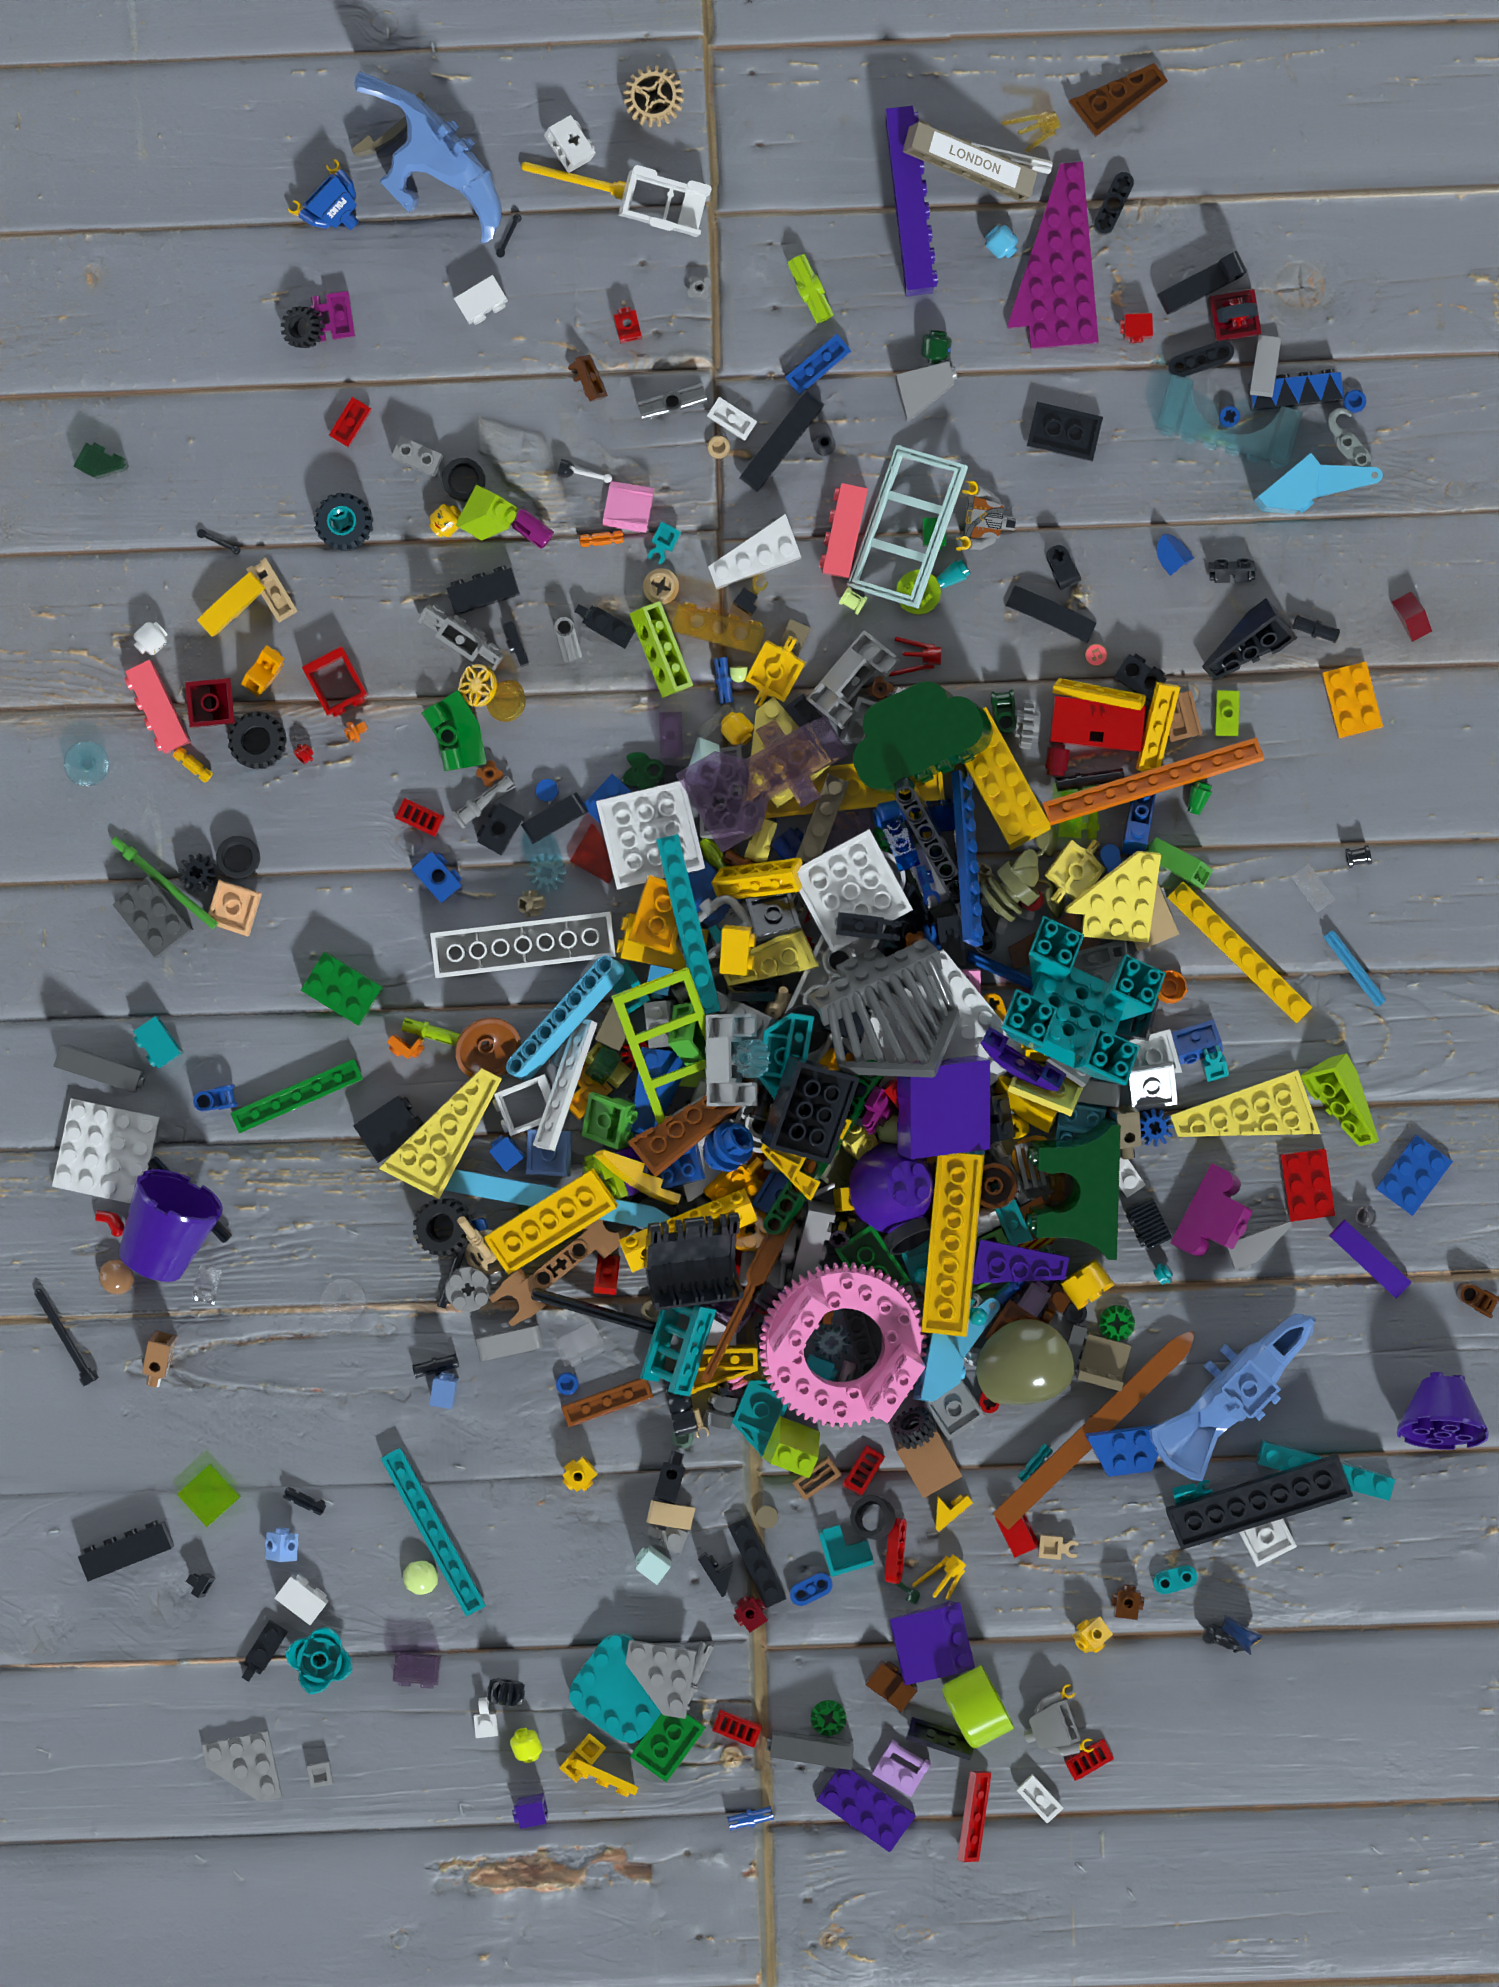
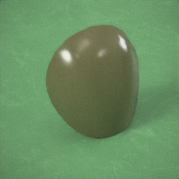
[976,1319,1074,1405]

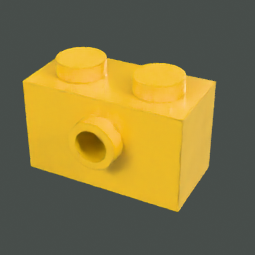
[719,925,756,976]

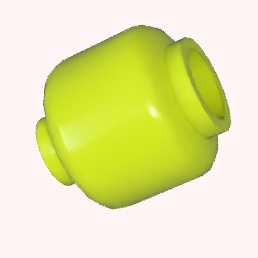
[510,1728,543,1763]

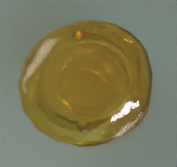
[486,680,526,722]

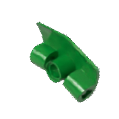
[421,690,487,771]

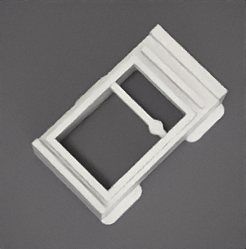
[618,165,712,237]

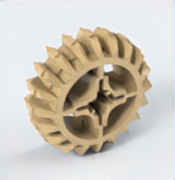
[623,65,684,128]

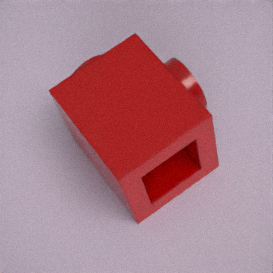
[1120,313,1153,343]

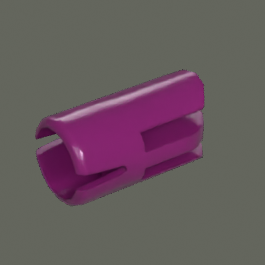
[511,509,554,549]

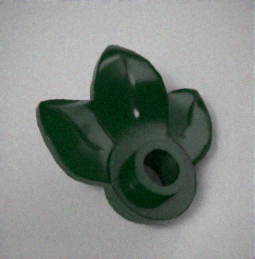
[622,752,665,791]

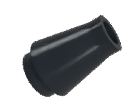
[813,433,836,456]

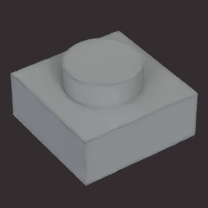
[307,1761,334,1788]

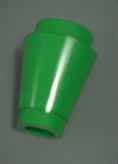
[1187,781,1212,815]

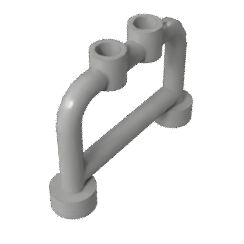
[675,895,755,972]

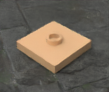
[208,879,262,936]

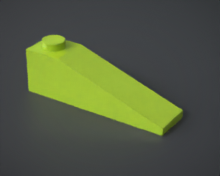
[1300,1053,1379,1147]

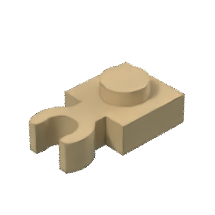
[1038,1534,1078,1560]

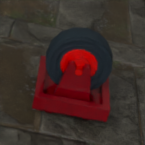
[1209,289,1262,342]

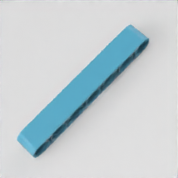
[506,955,624,1081]

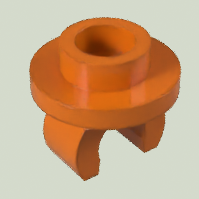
[344,721,368,743]

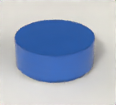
[1343,390,1366,413]
[536,779,559,802]
[556,1372,579,1395]

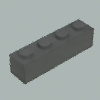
[1067,1324,1089,1383]

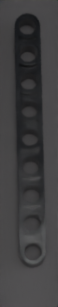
[895,777,996,955]

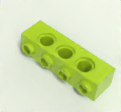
[629,601,693,698]

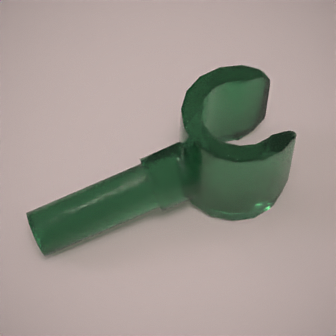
[895,1582,920,1604]

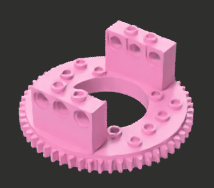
[759,1262,927,1427]

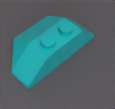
[757,1013,814,1099]

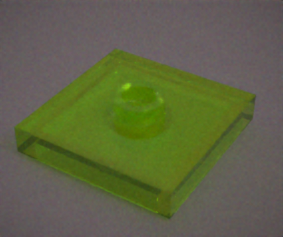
[177,1464,241,1527]

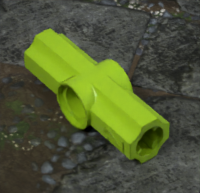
[787,254,834,324]

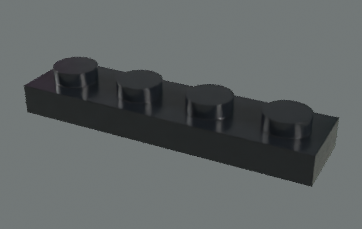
[728,1516,787,1608]

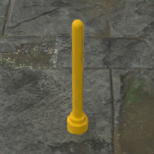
[521,162,626,200]

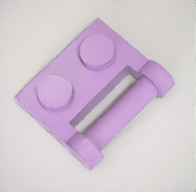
[872,1739,931,1797]

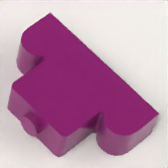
[1170,1163,1253,1256]

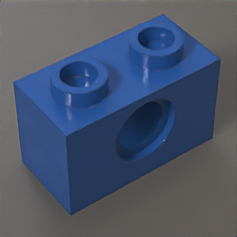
[411,851,463,903]
[489,1135,526,1172]

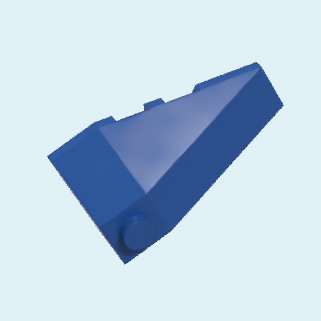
[631,1047,685,1137]

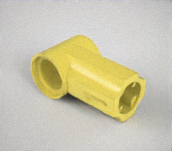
[744,817,777,863]

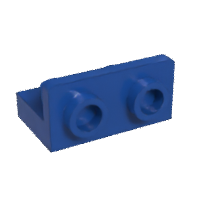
[1171,1019,1223,1065]

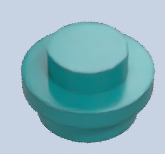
[1153,1263,1173,1285]

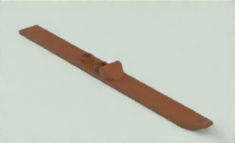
[992,1331,1194,1530]

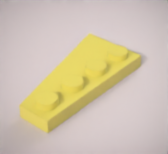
[719,927,819,986]

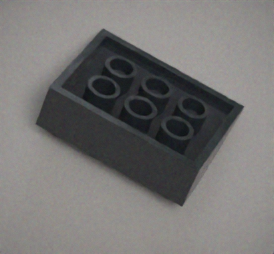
[761,1055,860,1164]

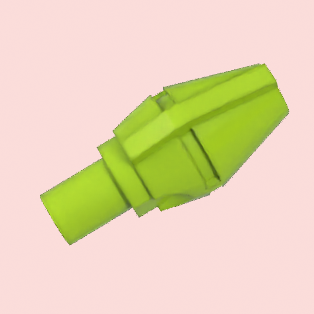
[699,838,727,871]

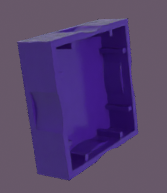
[897,1055,990,1159]

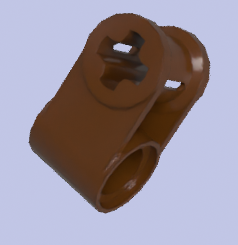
[1456,1282,1499,1319]

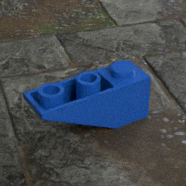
[1121,794,1156,855]

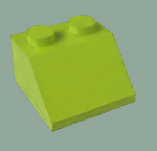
[455,485,519,541]
[762,1416,820,1479]

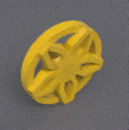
[458,664,497,707]

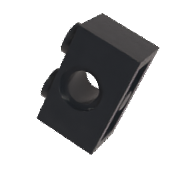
[476,803,524,856]

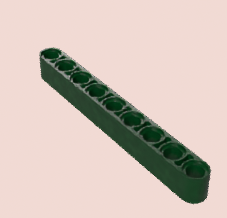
[763,1060,884,1235]

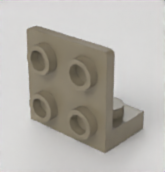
[1076,1334,1131,1391]

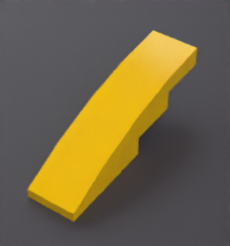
[595,1150,681,1205]

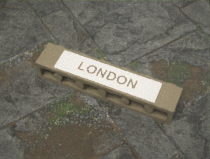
[902,121,1038,202]

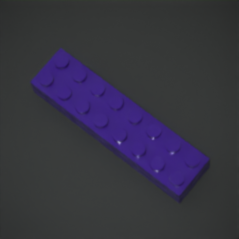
[885,105,938,297]

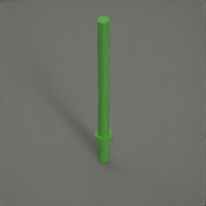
[110,836,218,930]

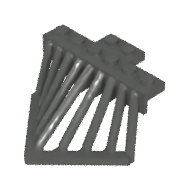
[807,938,960,1077]

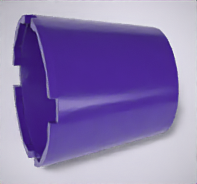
[119,1169,223,1282]

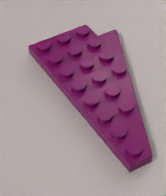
[1007,162,1099,349]

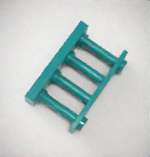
[640,1305,716,1396]

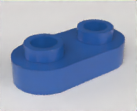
[790,1572,833,1606]

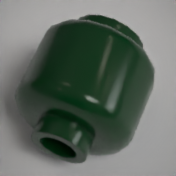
[921,330,952,364]

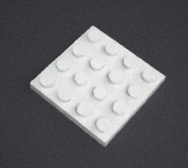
[596,780,706,890]
[797,829,913,953]
[52,1098,160,1203]

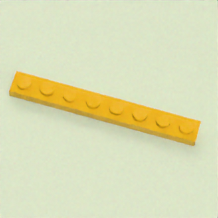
[1167,881,1312,1024]

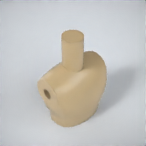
[765,987,791,1020]

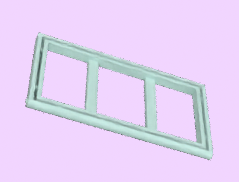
[846,445,968,608]

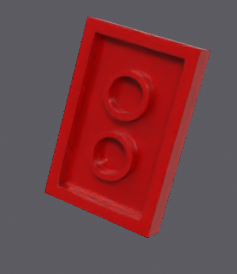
[1280,1148,1335,1222]

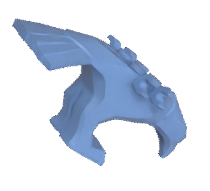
[354,71,502,243]
[1149,1314,1316,1482]

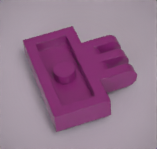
[861,1086,893,1135]

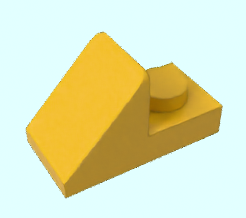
[935,1493,973,1532]

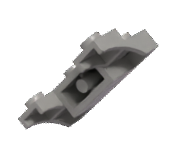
[418,605,504,672]
[806,630,901,729]
[705,1014,757,1107]

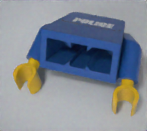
[288,159,359,230]

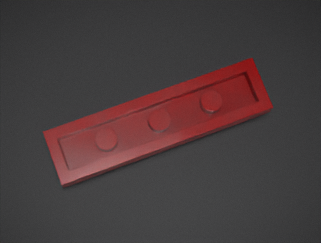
[957,1770,992,1862]

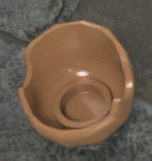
[99,1259,135,1295]

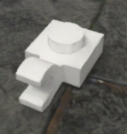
[473,1697,499,1738]

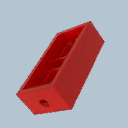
[1049,696,1146,752]

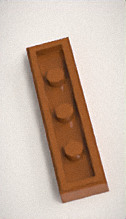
[561,1378,654,1427]

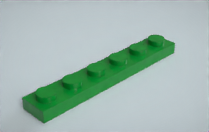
[230,1058,364,1134]

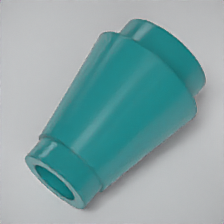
[936,559,971,589]

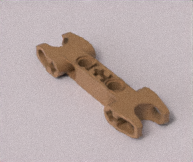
[489,1219,634,1327]

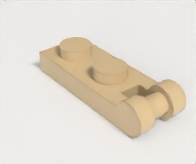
[246,557,298,623]

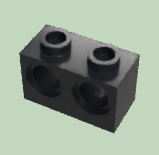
[1113,653,1167,703]

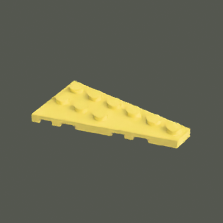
[379,1068,502,1199]
[1170,1070,1321,1137]

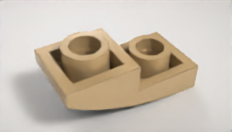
[646,1500,695,1530]

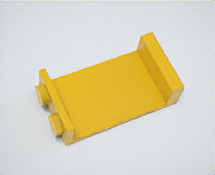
[616,913,709,970]

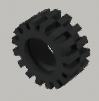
[280,306,325,348]
[892,1407,937,1449]

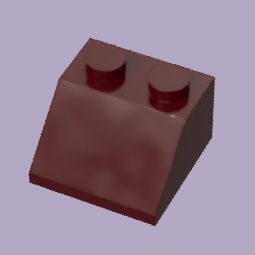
[185,678,235,728]

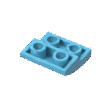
[1054,1102,1106,1140]

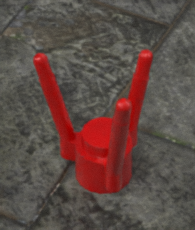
[889,637,941,676]

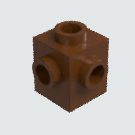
[1111,1584,1144,1620]

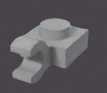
[647,1524,689,1554]

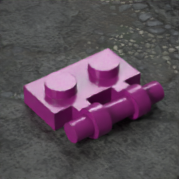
[310,291,356,342]

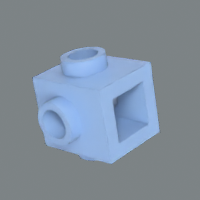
[265,1527,298,1562]

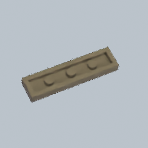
[796,774,849,863]

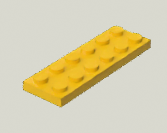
[483,1168,619,1275]

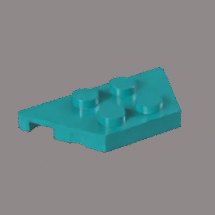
[732,1379,789,1457]

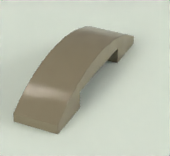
[351,91,425,157]

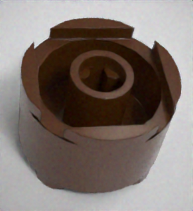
[980,1163,1018,1209]

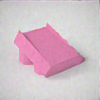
[602,481,655,533]

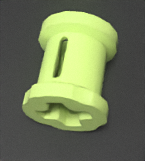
[839,586,868,615]

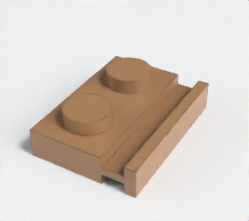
[1168,690,1203,742]

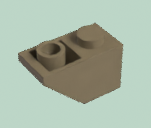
[594,1001,626,1051]

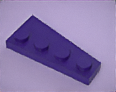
[972,1239,1069,1284]

